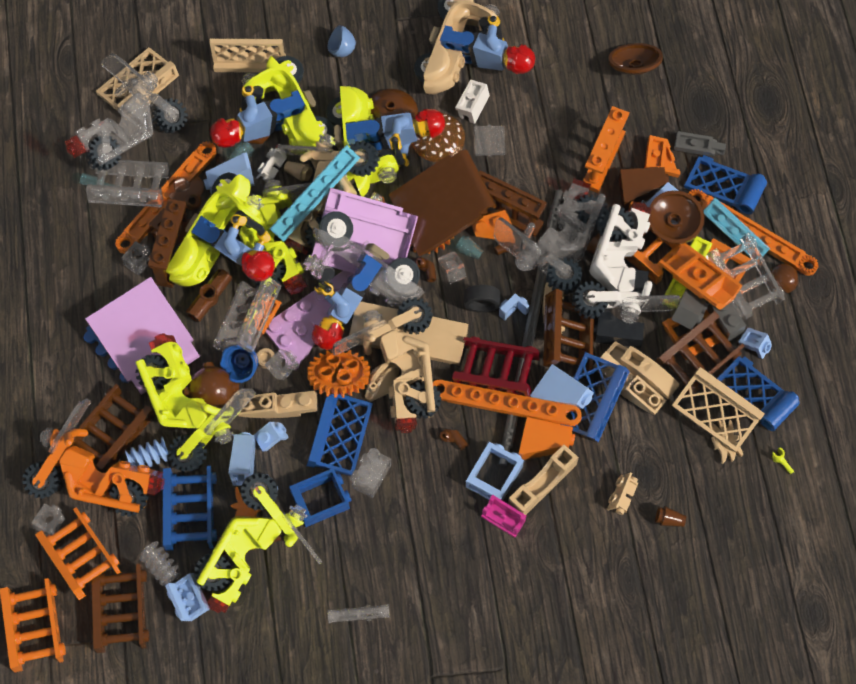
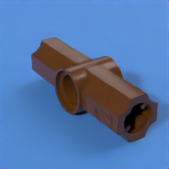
[185,269,232,322]

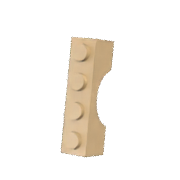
[508,445,579,515]

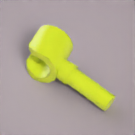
[772,448,794,475]

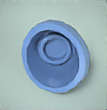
[328,25,356,57]

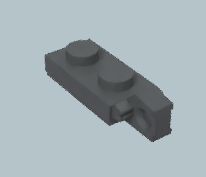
[674,131,726,156]

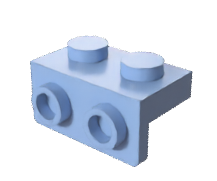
[165,573,210,621]

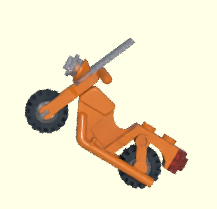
[22,398,165,517]

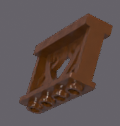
[148,199,191,288]

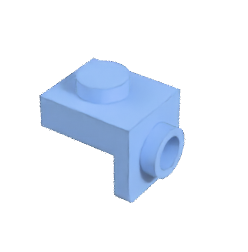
[499,293,529,321]
[254,422,289,452]

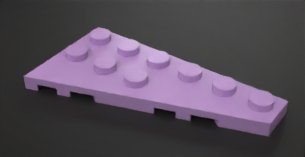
[265,270,354,371]

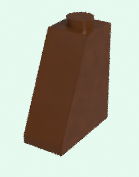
[618,167,669,211]

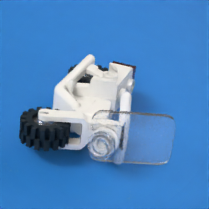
[572,202,681,324]

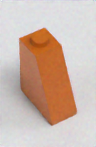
[519,417,575,460]

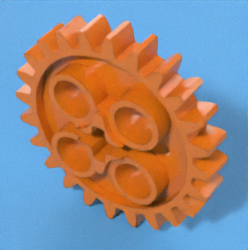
[307,349,370,398]

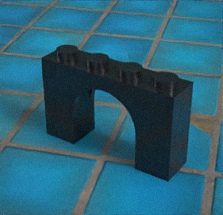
[593,270,649,348]

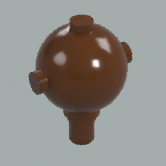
[184,362,239,408]

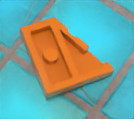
[644,135,680,178]
[472,207,517,242]

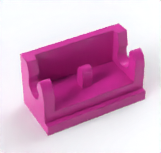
[481,495,526,538]

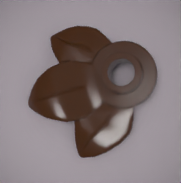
[169,176,204,210]

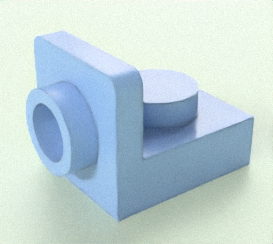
[739,327,772,359]

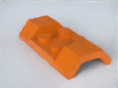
[659,243,742,310]

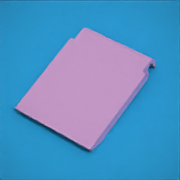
[310,188,418,281]
[85,277,200,395]

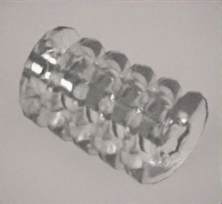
[140,541,181,587]

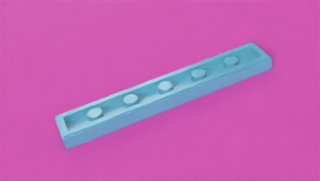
[270,145,360,242]

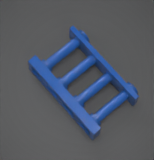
[163,466,217,551]

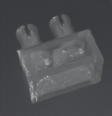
[350,448,392,498]

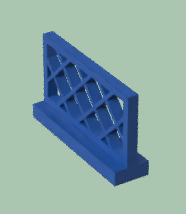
[561,352,630,442]
[307,394,373,477]

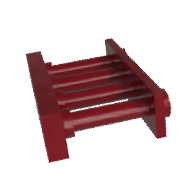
[452,336,541,397]

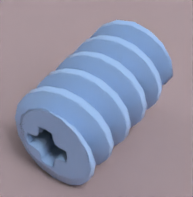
[125,437,169,467]

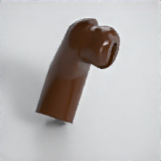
[415,257,437,282]
[440,429,468,450]

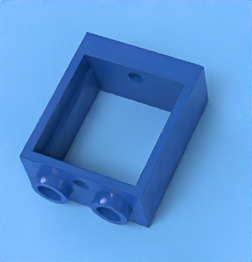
[289,468,351,527]

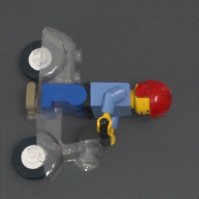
[303,211,425,350]

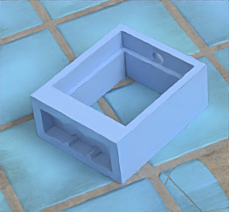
[466,442,524,501]

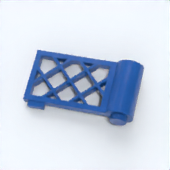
[684,155,767,215]
[717,356,800,431]

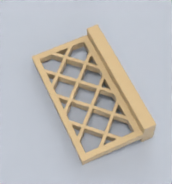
[210,39,286,73]
[96,47,179,120]
[672,367,765,452]

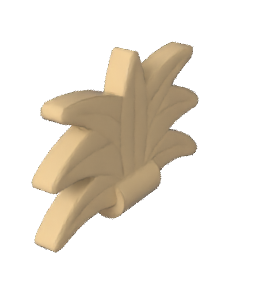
[708,420,743,464]

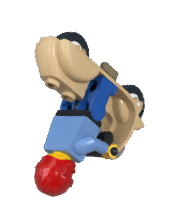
[414,0,536,94]

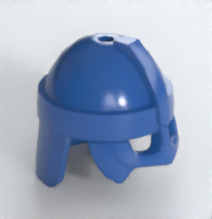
[220,344,258,383]

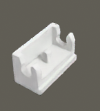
[455,80,490,124]

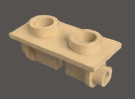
[607,472,638,515]

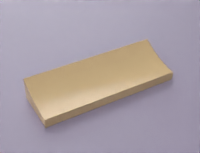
[348,302,468,366]

